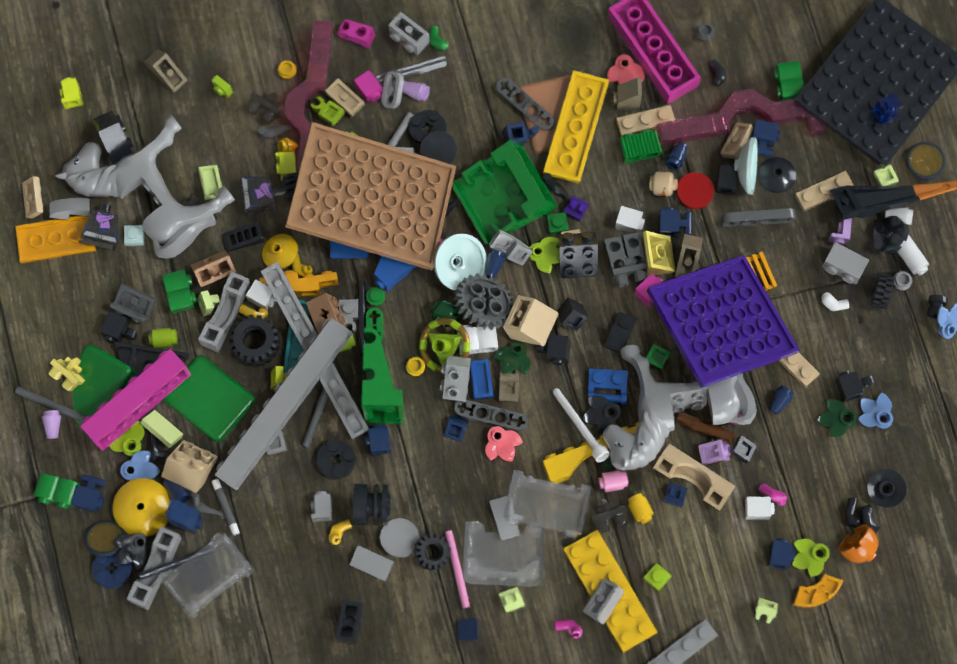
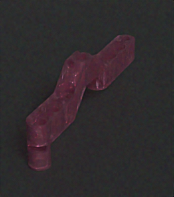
[284,20,333,172]
[656,89,826,146]

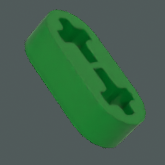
[366,308,384,342]

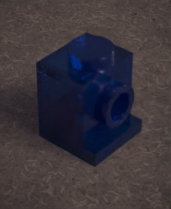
[872,93,902,125]

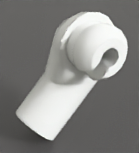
[821,292,849,311]

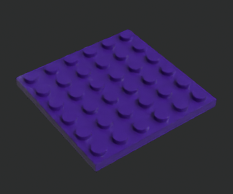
[647,255,799,388]

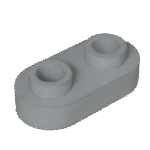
[381,71,404,109]

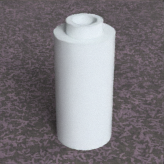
[897,235,929,276]

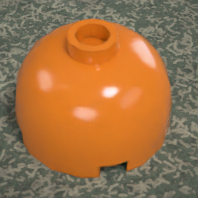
[839,524,878,563]

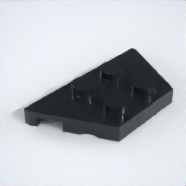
[115,342,189,382]

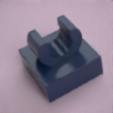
[663,482,688,508]

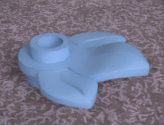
[937,302,957,339]
[858,393,893,429]
[120,451,160,481]

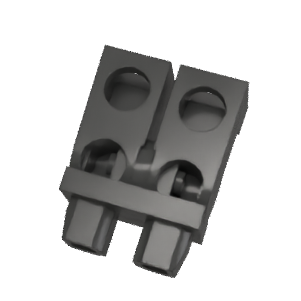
[603,232,647,288]

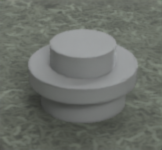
[894,271,912,290]

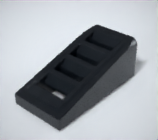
[223,221,264,252]

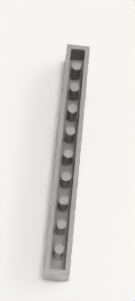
[215,318,353,490]

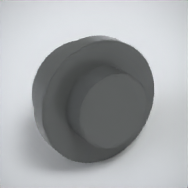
[696,23,715,41]

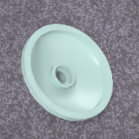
[734,137,757,194]
[434,234,487,290]

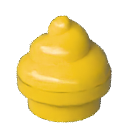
[277,138,298,152]

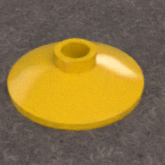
[262,234,298,269]

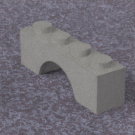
[198,272,251,353]
[127,527,182,610]

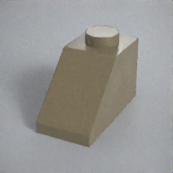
[144,49,188,93]
[613,78,642,110]
[675,234,703,278]

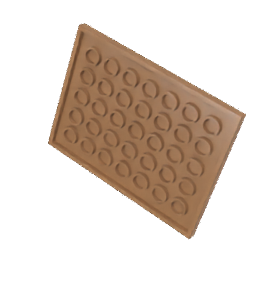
[285,122,456,271]

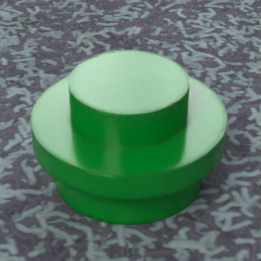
[366,287,385,306]

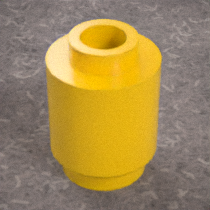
[628,493,654,524]

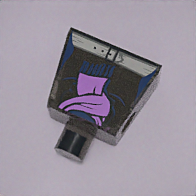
[240,176,285,216]
[79,203,118,251]

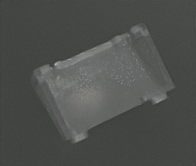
[504,470,591,538]
[463,521,544,586]
[162,532,255,620]

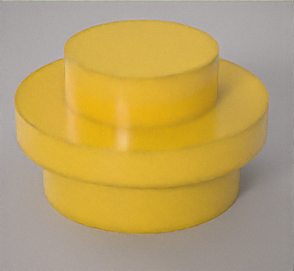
[278,61,296,79]
[406,357,425,376]

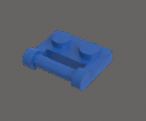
[588,369,628,405]

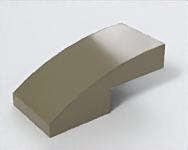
[499,362,519,402]

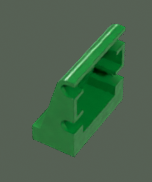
[452,140,559,245]
[362,328,405,424]

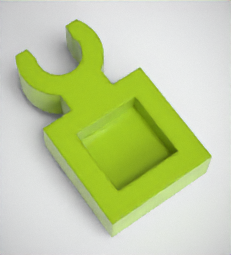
[311,97,345,126]

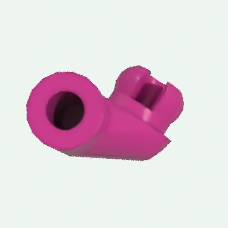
[759,484,787,506]
[555,619,583,639]

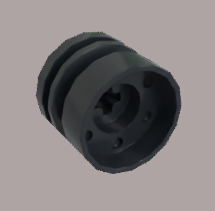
[353,483,391,525]

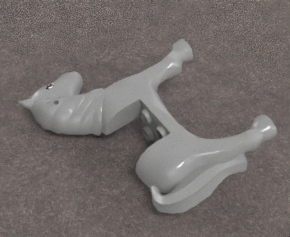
[55,114,235,259]
[603,345,757,471]

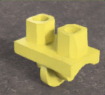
[48,357,85,391]

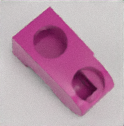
[337,19,375,49]

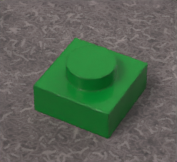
[547,212,569,235]
[646,344,671,371]

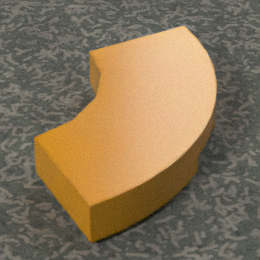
[793,574,843,608]

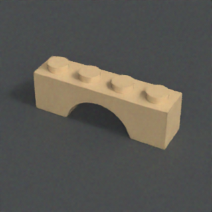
[654,444,736,510]

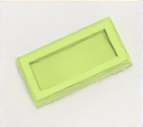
[198,165,222,200]
[141,410,183,448]

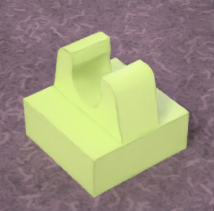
[197,290,220,316]
[499,587,525,613]
[756,597,778,623]

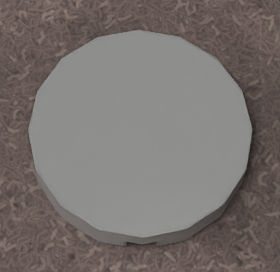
[380,518,419,557]

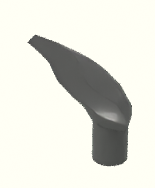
[258,125,293,138]
[188,493,224,516]

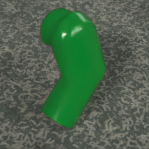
[430,26,449,50]

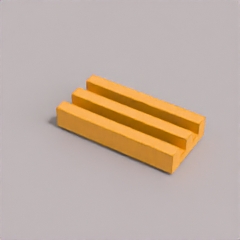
[746,252,777,291]

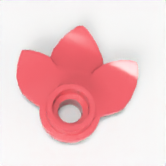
[608,54,645,85]
[485,426,522,462]

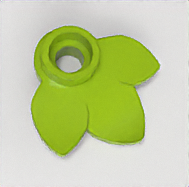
[529,237,560,273]
[109,421,144,456]
[792,539,830,577]

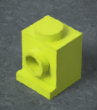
[59,78,83,109]
[276,152,297,181]

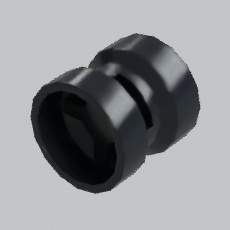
[927,295,948,319]

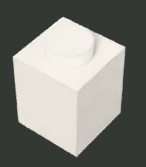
[615,206,645,234]
[246,279,277,311]
[745,497,774,520]

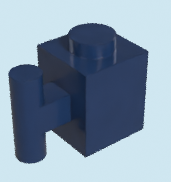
[752,120,781,157]
[502,122,539,146]
[659,207,692,238]
[71,474,106,513]

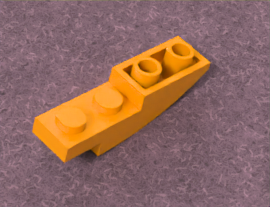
[260,270,339,297]

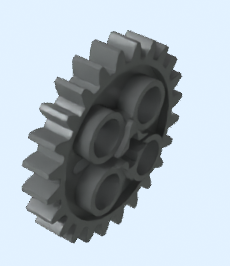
[454,273,514,330]

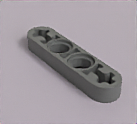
[497,78,555,130]
[722,208,796,227]
[454,400,528,432]

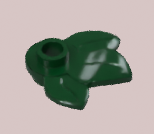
[494,342,531,375]
[817,399,857,437]

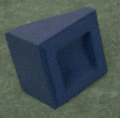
[443,415,469,442]
[458,619,478,641]

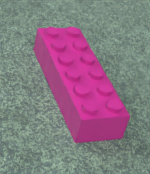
[608,0,701,104]
[80,349,191,451]

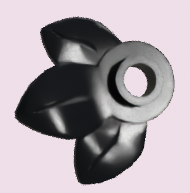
[583,396,621,434]
[114,533,149,570]

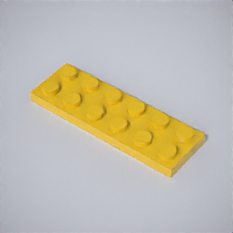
[543,70,609,184]
[563,530,658,653]

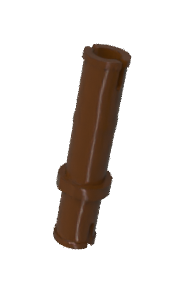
[677,411,735,444]

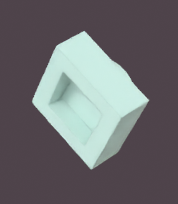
[124,225,144,246]

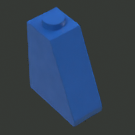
[374,256,417,292]

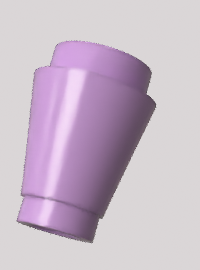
[402,81,429,101]
[42,410,61,439]

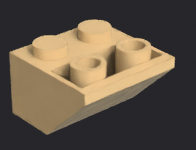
[503,295,559,346]
[162,440,218,493]

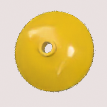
[113,478,171,537]

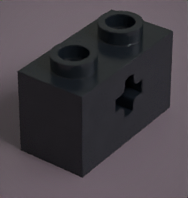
[335,600,364,646]

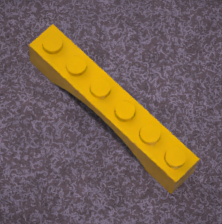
[542,422,638,486]

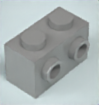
[389,12,429,56]
[822,242,869,284]
[440,356,471,402]

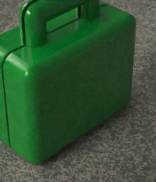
[73,344,135,426]
[163,355,255,442]

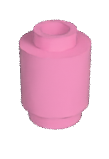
[598,470,628,492]

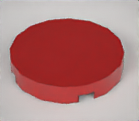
[676,172,714,210]

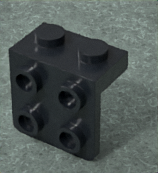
[558,232,598,278]

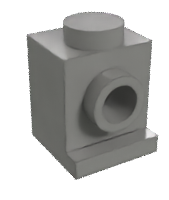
[311,491,332,522]

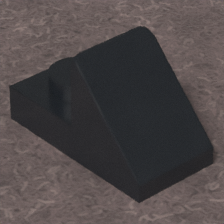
[605,311,637,354]

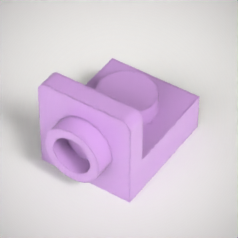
[828,218,852,246]
[698,440,731,465]

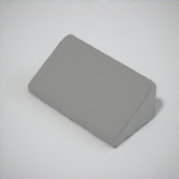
[350,546,394,581]
[583,578,624,624]

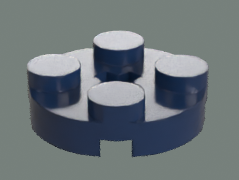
[92,549,133,589]

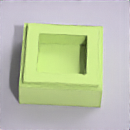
[873,164,899,186]

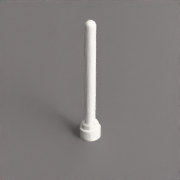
[553,388,610,462]

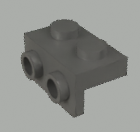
[110,284,157,323]

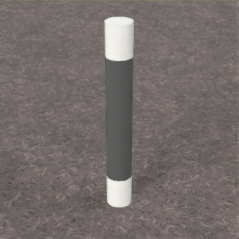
[212,479,240,535]

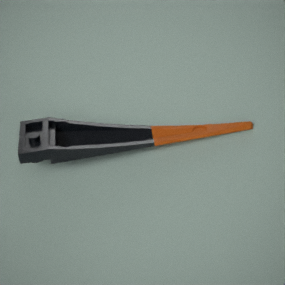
[829,181,957,220]

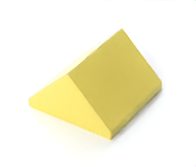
[641,231,676,276]

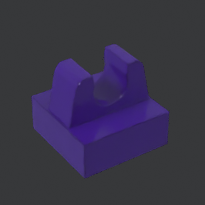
[563,195,589,222]

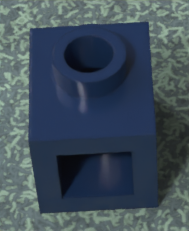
[365,425,391,456]
[768,538,796,570]

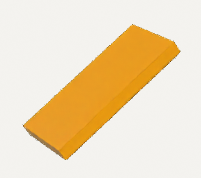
[15,214,96,263]

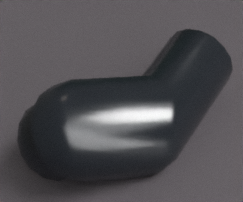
[708,59,726,86]
[845,498,860,528]
[860,505,881,534]

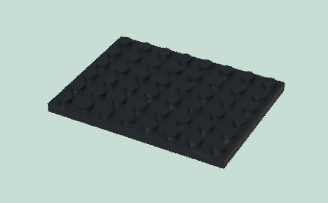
[794,0,957,169]

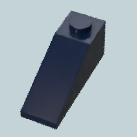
[166,498,203,534]

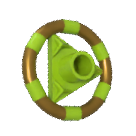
[419,318,470,374]

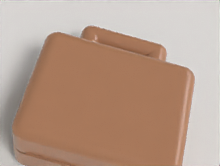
[518,76,571,154]

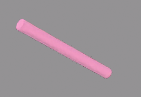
[445,531,470,609]

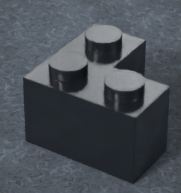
[92,110,134,164]

